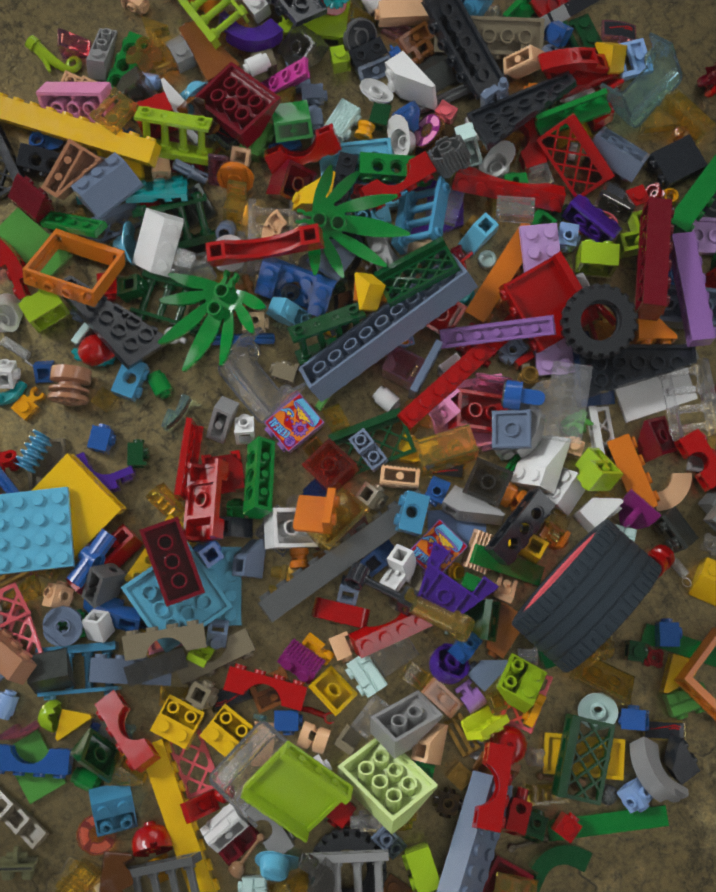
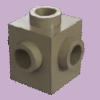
[355,481,389,512]
[185,679,219,710]

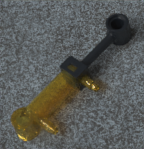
[344,562,475,642]

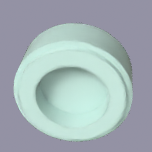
[478,250,497,270]

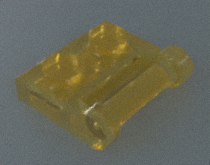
[89,87,139,135]

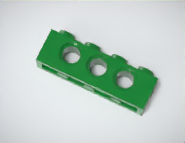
[106,31,152,109]
[357,152,434,187]
[243,436,275,519]

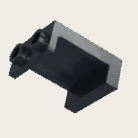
[647,134,708,190]

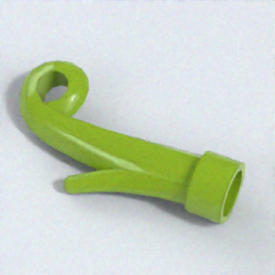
[25,35,82,73]

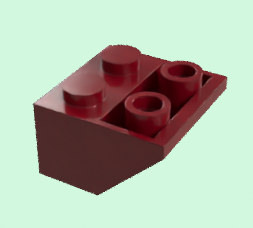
[8,173,55,226]

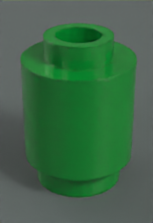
[147,370,173,400]
[70,767,103,792]

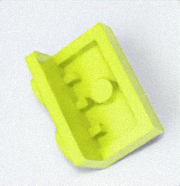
[461,705,510,742]

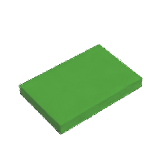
[12,730,67,804]

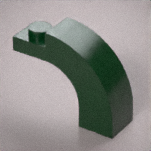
[528,843,593,892]

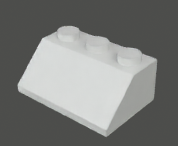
[132,208,184,277]

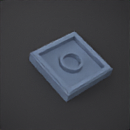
[492,409,532,450]

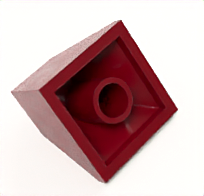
[266,159,317,205]
[637,415,678,463]

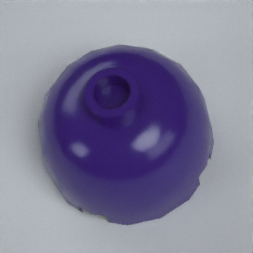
[429,643,470,685]

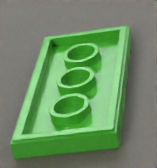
[0,207,73,276]

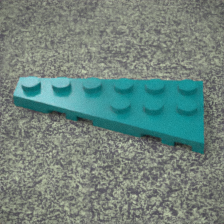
[76,175,189,205]

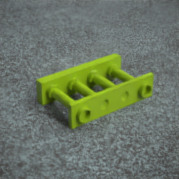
[178,0,250,49]
[134,106,213,166]

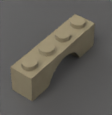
[122,620,207,661]
[173,628,256,687]

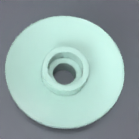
[578,693,618,730]

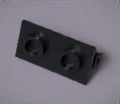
[348,36,388,68]

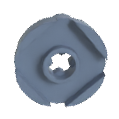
[42,606,84,646]

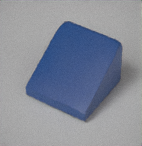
[33,360,55,383]

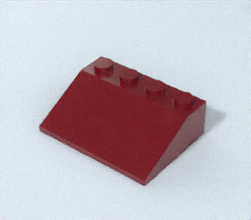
[195,61,282,148]

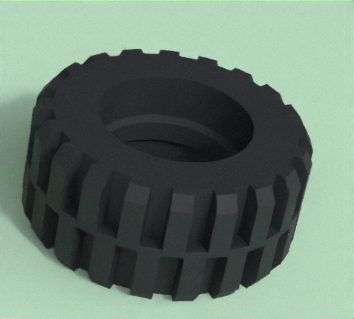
[560,284,638,360]
[308,827,387,892]

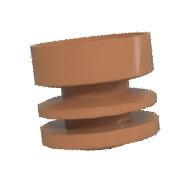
[47,364,92,406]

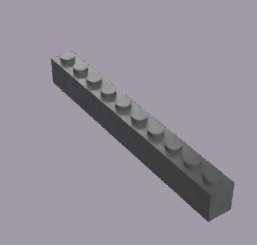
[257,489,431,623]

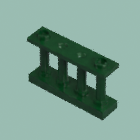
[132,192,217,250]
[130,269,206,337]
[287,302,366,366]

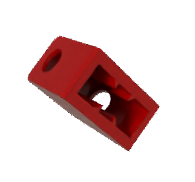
[501,787,533,837]

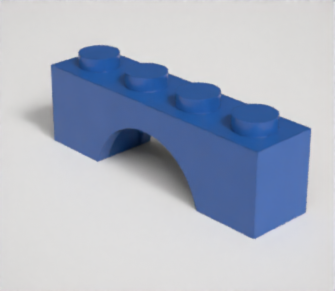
[0,744,74,779]

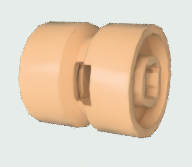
[296,721,331,755]

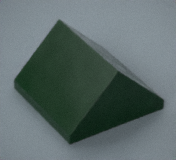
[70,728,120,783]

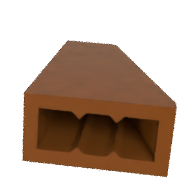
[178,21,240,84]

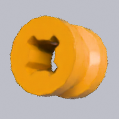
[354,120,376,141]

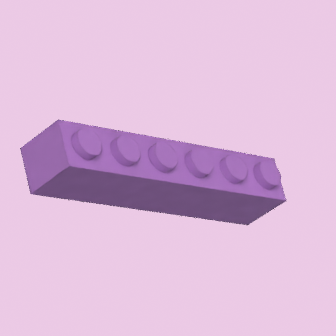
[669,232,716,347]

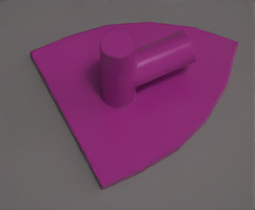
[619,489,661,529]

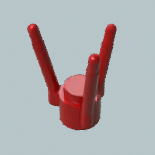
[589,304,616,340]

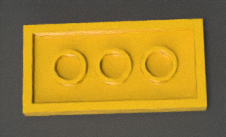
[542,732,625,781]

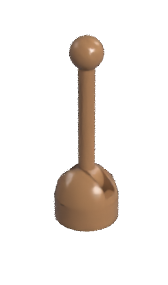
[536,772,586,792]
[227,833,265,879]

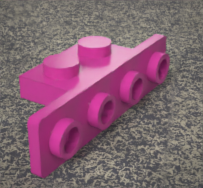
[261,57,310,93]

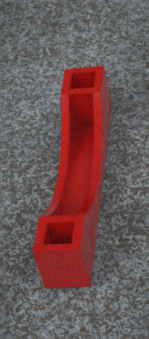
[452,166,566,213]
[205,223,324,267]

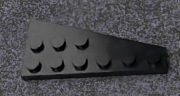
[466,71,577,150]
[63,275,171,370]
[579,344,697,400]

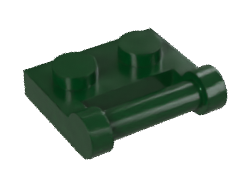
[563,13,602,48]

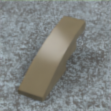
[0,786,50,850]

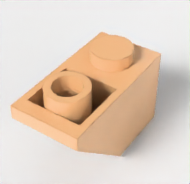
[411,723,448,765]

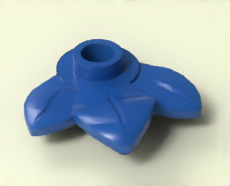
[29,131,63,150]

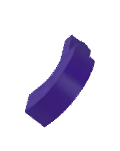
[219,10,283,52]
[76,452,137,493]

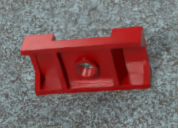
[183,458,229,543]

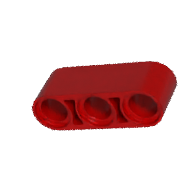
[311,597,371,628]

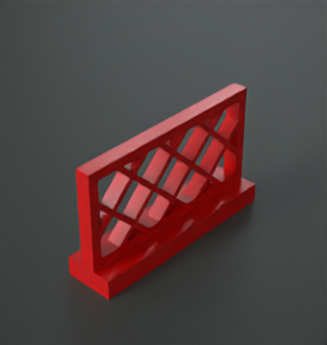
[536,112,615,198]
[173,417,204,502]

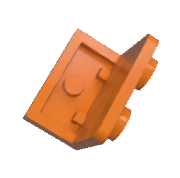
[293,488,340,535]

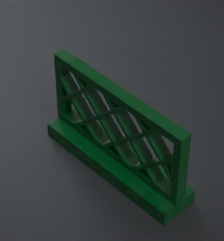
[374,236,460,307]
[328,407,417,479]
[551,713,616,806]

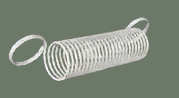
[0,336,33,366]
[671,556,692,587]

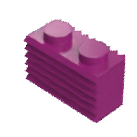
[277,639,326,685]

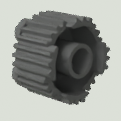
[427,134,471,178]

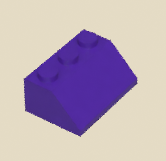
[562,194,622,243]

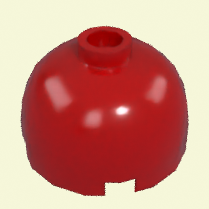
[487,725,527,763]
[132,821,173,857]

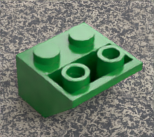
[272,100,314,143]

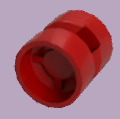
[647,544,675,578]

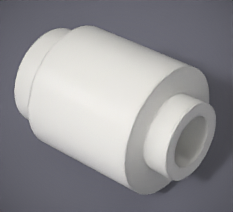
[242,53,271,77]
[372,386,401,412]

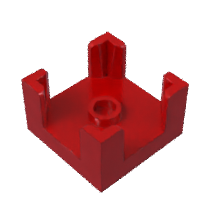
[201,450,245,495]

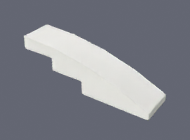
[161,77,198,146]

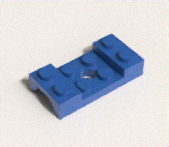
[254,257,337,317]

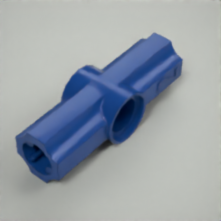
[67,529,117,588]

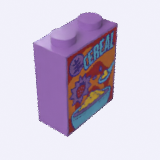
[264,393,325,454]
[410,519,468,575]

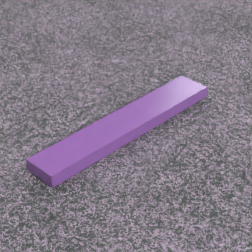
[439,315,556,349]

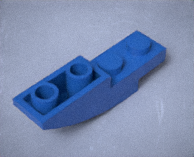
[83,598,148,631]

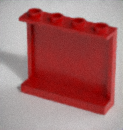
[498,251,600,354]

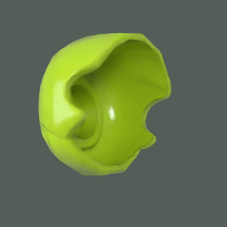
[38,699,62,733]

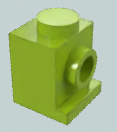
[329,45,351,74]

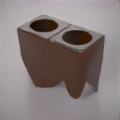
[177,96,220,136]
[99,851,135,892]

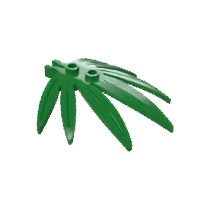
[295,165,410,278]
[158,269,267,372]

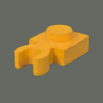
[11,386,46,421]
[302,632,335,666]
[522,693,547,728]

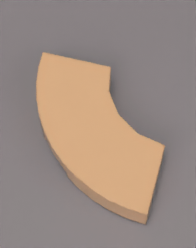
[261,209,288,238]
[654,473,692,512]

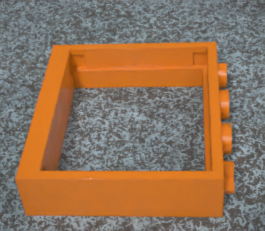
[22,228,125,307]
[674,627,716,721]

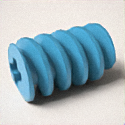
[13,429,53,473]

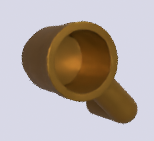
[518,366,551,391]

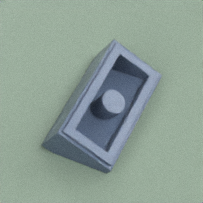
[354,54,391,82]

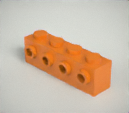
[607,433,660,508]

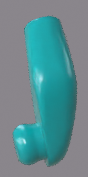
[0,380,28,406]

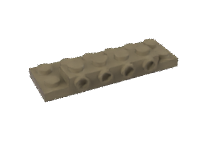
[434,15,545,61]

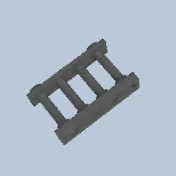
[127,851,202,892]

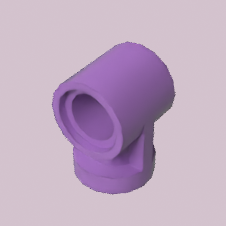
[454,678,488,714]

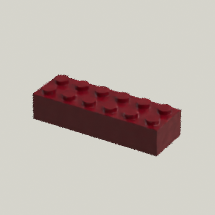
[634,197,675,321]

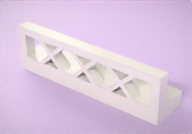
[585,406,622,481]

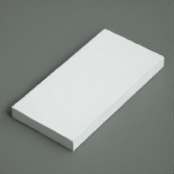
[614,368,698,423]

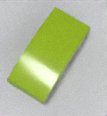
[186,635,216,668]

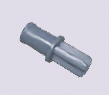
[172,159,209,185]

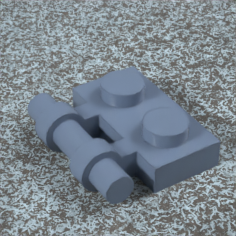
[480,77,509,107]

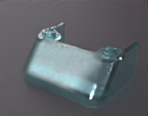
[600,32,683,128]

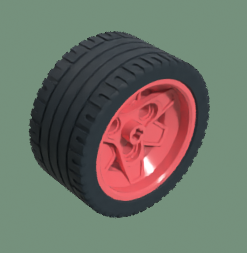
[512,519,662,673]

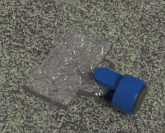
[501,361,593,444]

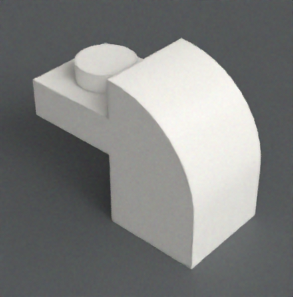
[379,544,416,592]

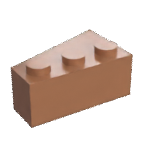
[41,139,104,200]
[0,629,37,685]

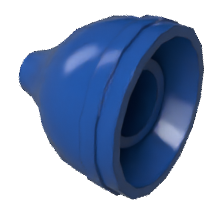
[392,100,420,132]

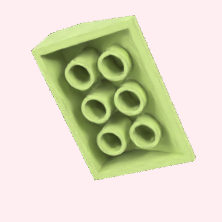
[337,738,438,834]

